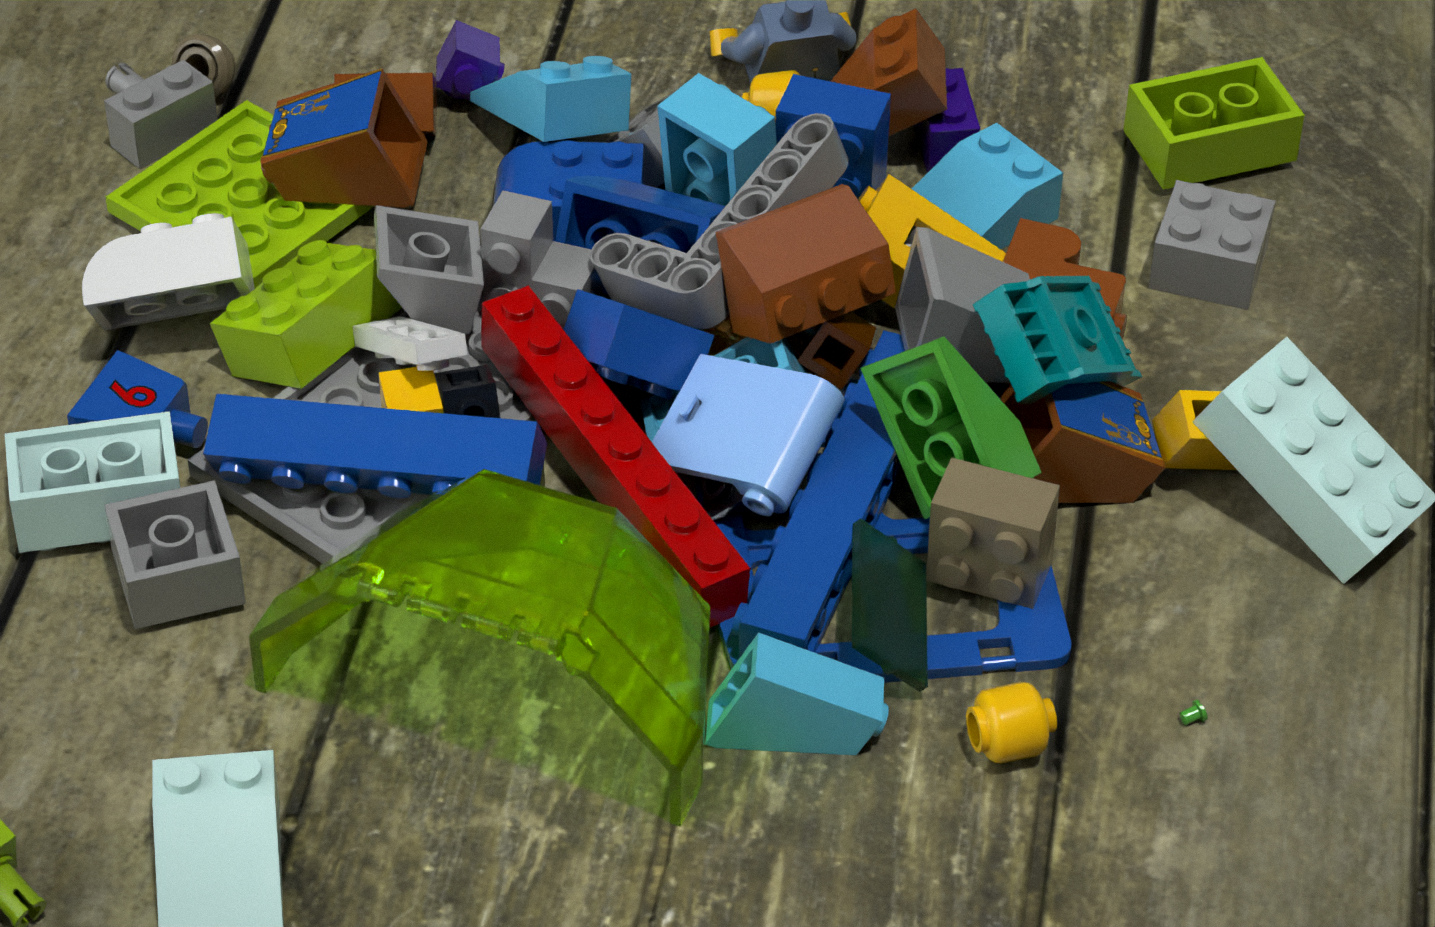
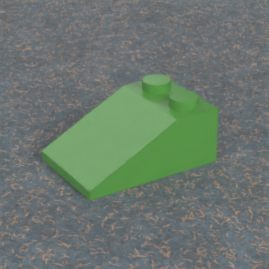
[860,336,1042,519]

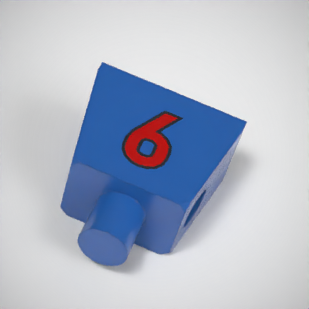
[67,351,208,448]

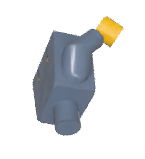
[709,0,857,85]

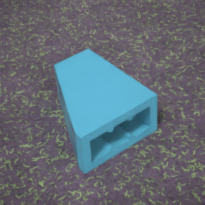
[705,632,889,755]

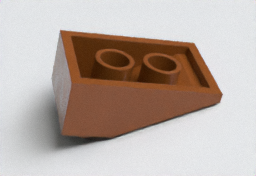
[831,8,947,136]

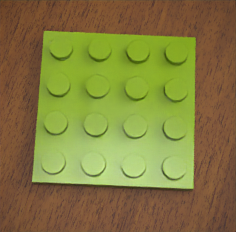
[105,100,374,288]

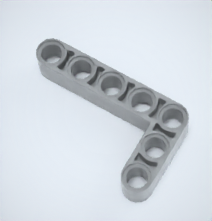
[590,113,848,329]

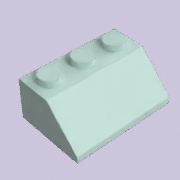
[5,411,180,553]

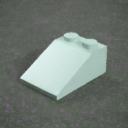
[152,750,284,927]

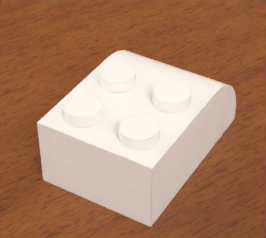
[82,213,255,331]

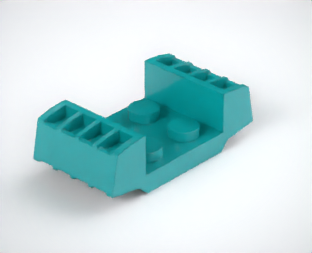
[972,276,1142,404]

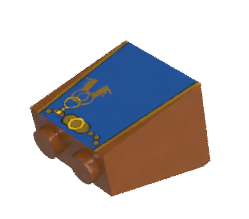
[260,68,428,208]
[1000,381,1165,503]

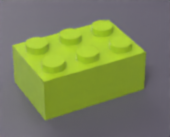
[1123,57,1305,190]
[210,240,402,389]

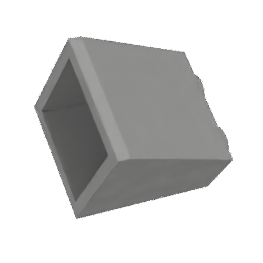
[895,227,1030,383]

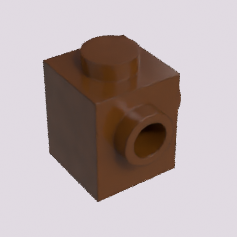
[798,312,876,390]

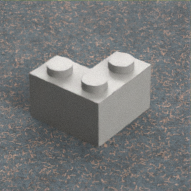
[480,190,603,326]

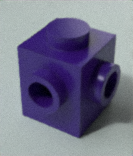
[436,20,505,100]

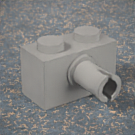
[104,60,217,169]

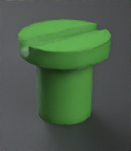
[1179,699,1208,725]

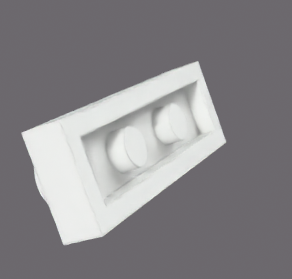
[352,316,468,371]

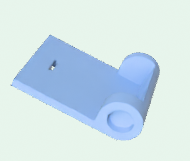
[652,354,845,516]

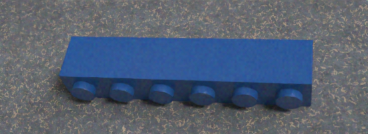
[203,394,547,508]

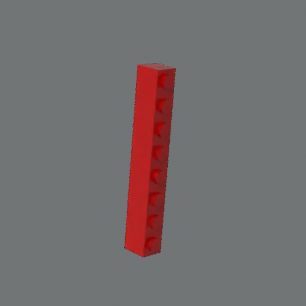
[481,285,751,633]

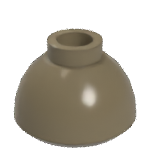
[171,34,236,98]

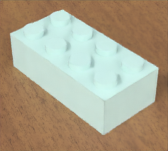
[1192,337,1435,584]

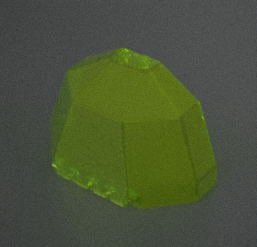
[249,469,710,827]

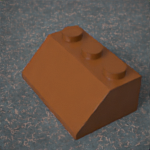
[715,184,896,344]

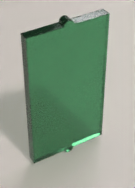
[852,518,928,692]

